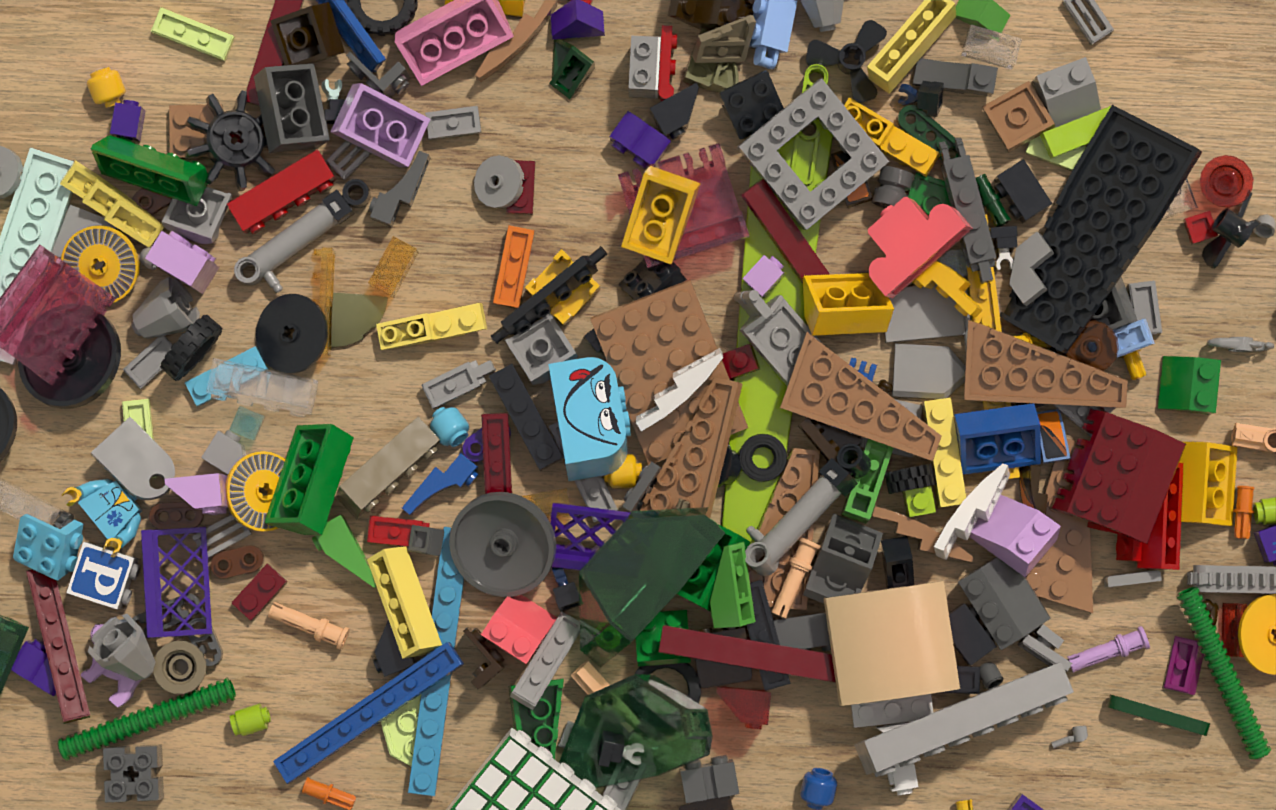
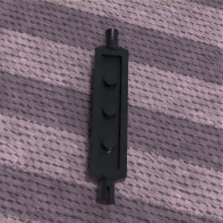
[490,246,608,344]

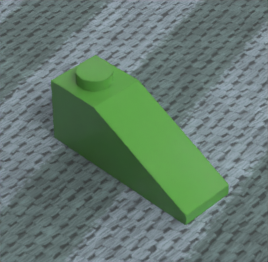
[841,439,894,524]
[312,515,377,588]
[710,542,755,628]

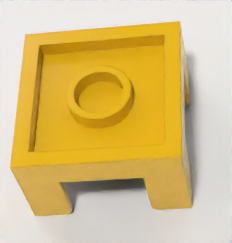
[525,249,601,326]

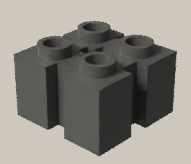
[103,744,164,803]
[680,755,739,803]

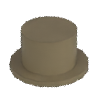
[153,641,206,694]

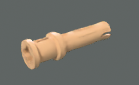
[771,537,821,619]
[268,602,350,650]

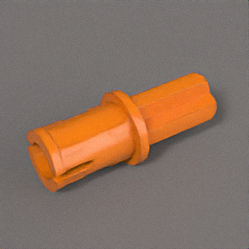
[1233,486,1255,539]
[302,777,356,810]

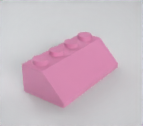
[395,0,514,86]

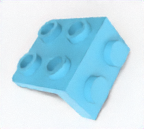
[13,514,84,581]

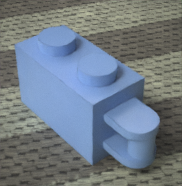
[749,0,797,70]

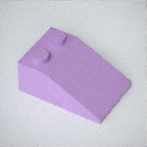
[969,495,1061,577]

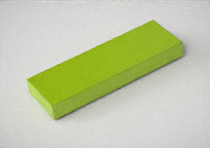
[1040,106,1111,159]

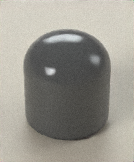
[980,662,1004,690]

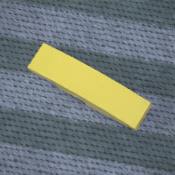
[60,160,164,247]

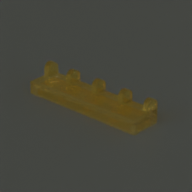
[312,247,335,356]

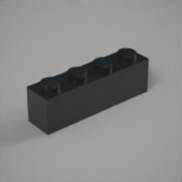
[489,364,564,471]

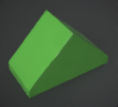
[956,0,1010,39]

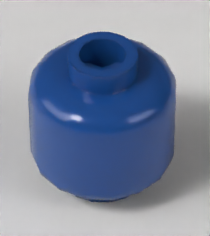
[800,768,838,810]

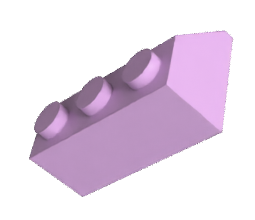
[165,473,228,515]

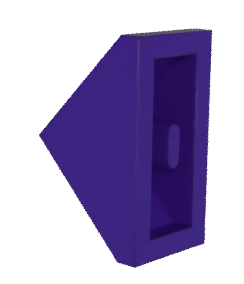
[551,0,605,40]

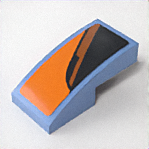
[1037,409,1070,464]

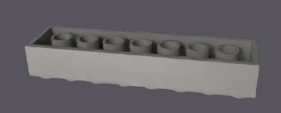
[854,662,1074,777]

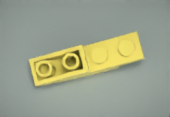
[376,303,487,350]

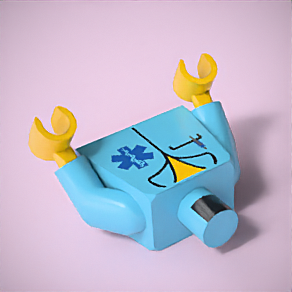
[61,479,142,558]

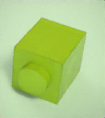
[902,486,936,517]

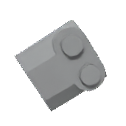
[162,187,232,244]
[505,313,578,385]

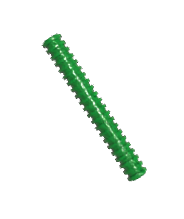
[1176,587,1271,760]
[57,678,236,761]

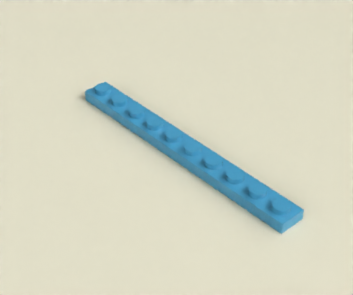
[408,527,464,796]

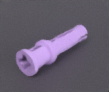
[1067,626,1150,673]

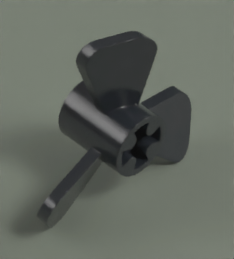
[806,20,887,103]
[1202,190,1261,269]

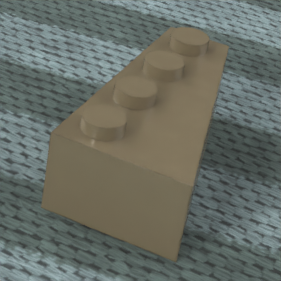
[335,417,440,520]

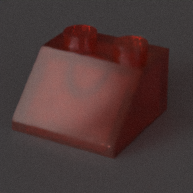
[715,686,771,729]

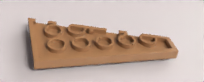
[964,319,1128,408]
[780,332,942,461]
[631,377,743,541]
[1026,438,1093,613]
[747,448,820,610]

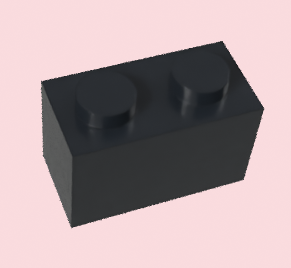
[994,159,1052,224]
[949,603,997,666]

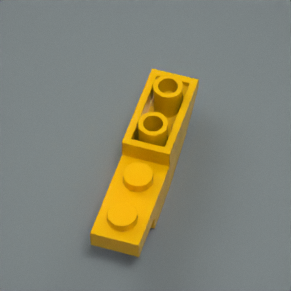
[844,98,940,177]
[912,260,983,317]

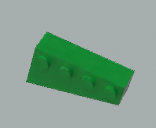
[508,679,564,760]

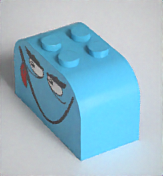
[548,357,631,481]

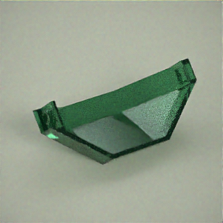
[579,507,725,668]
[559,674,713,788]

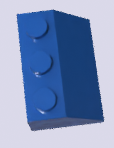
[955,403,1041,475]

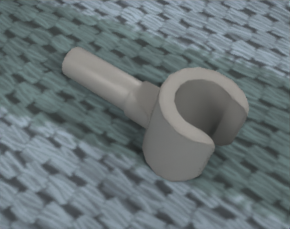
[1051,725,1088,748]

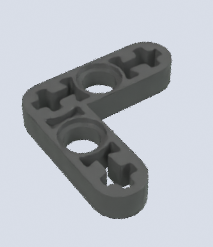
[132,593,223,666]

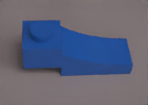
[402,453,479,515]

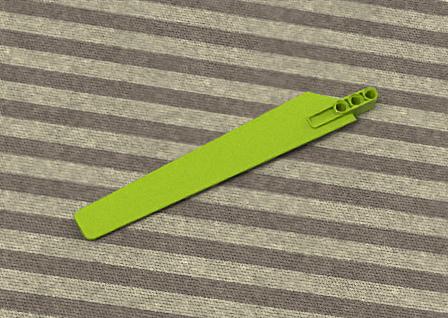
[722,64,833,545]

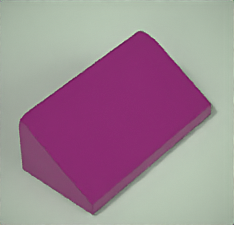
[1164,636,1204,695]

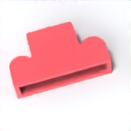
[868,197,973,299]

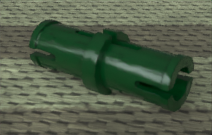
[976,174,1011,227]

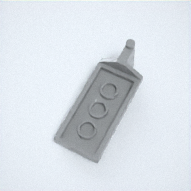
[734,290,820,387]

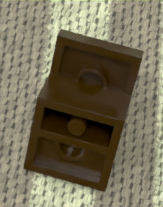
[668,0,755,30]

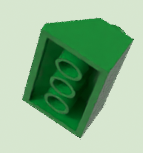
[90,135,208,206]
[264,424,354,535]

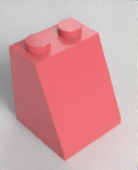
[481,595,557,664]

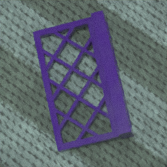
[550,503,660,577]
[141,527,212,639]

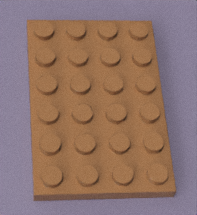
[590,279,748,465]

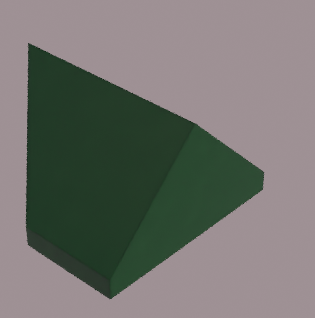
[549,39,595,100]

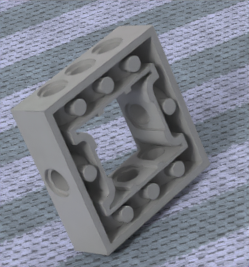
[736,78,889,230]

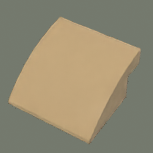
[823,581,960,706]

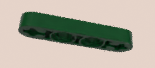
[1106,694,1211,736]

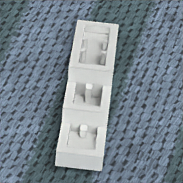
[636,348,723,431]
[934,464,1010,560]

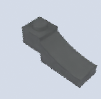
[912,58,998,97]
[368,151,431,227]

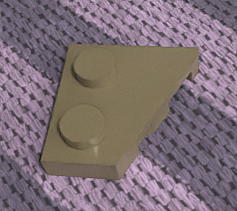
[693,15,756,63]

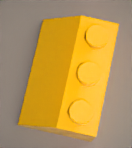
[803,273,894,336]
[1179,441,1238,526]

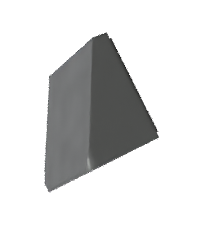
[408,525,444,556]

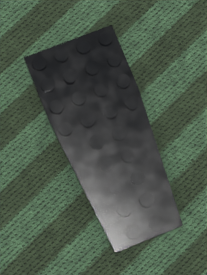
[1000,105,1202,354]

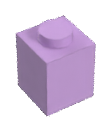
[742,255,784,298]

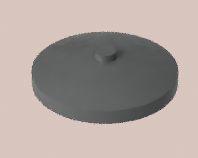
[449,492,556,597]

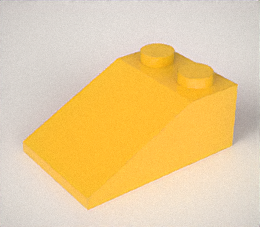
[621,166,701,264]

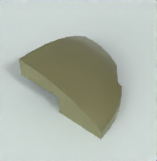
[682,28,739,93]
[331,292,388,347]

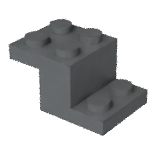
[803,513,883,603]

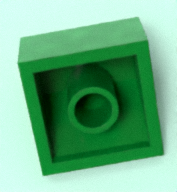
[1157,356,1221,415]

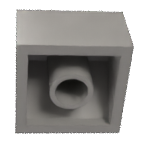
[1032,57,1101,129]

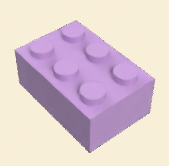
[331,83,430,167]
[145,231,219,294]

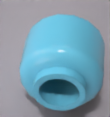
[430,407,469,447]

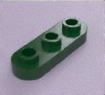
[897,105,958,163]

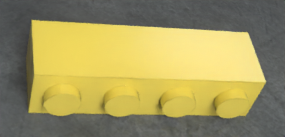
[867,0,956,94]
[921,397,966,508]
[367,546,442,659]

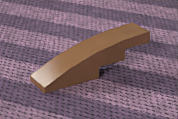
[475,0,557,82]
[871,506,973,562]

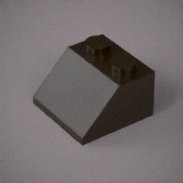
[270,2,345,66]

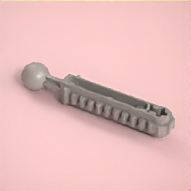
[1187,565,1276,594]

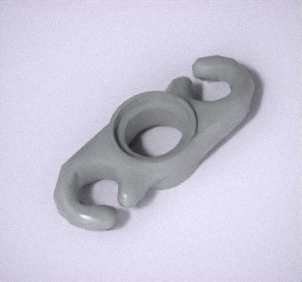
[1207,337,1274,352]

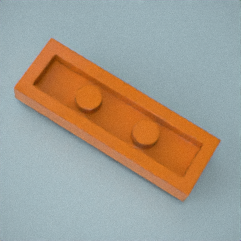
[493,225,535,308]

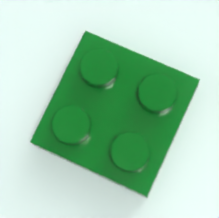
[635,610,691,666]

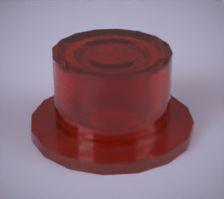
[1199,155,1254,208]

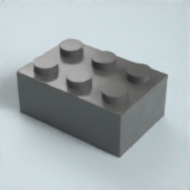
[254,64,330,153]

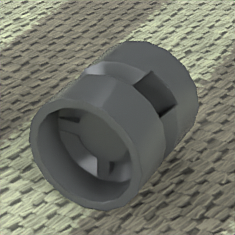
[871,166,914,208]

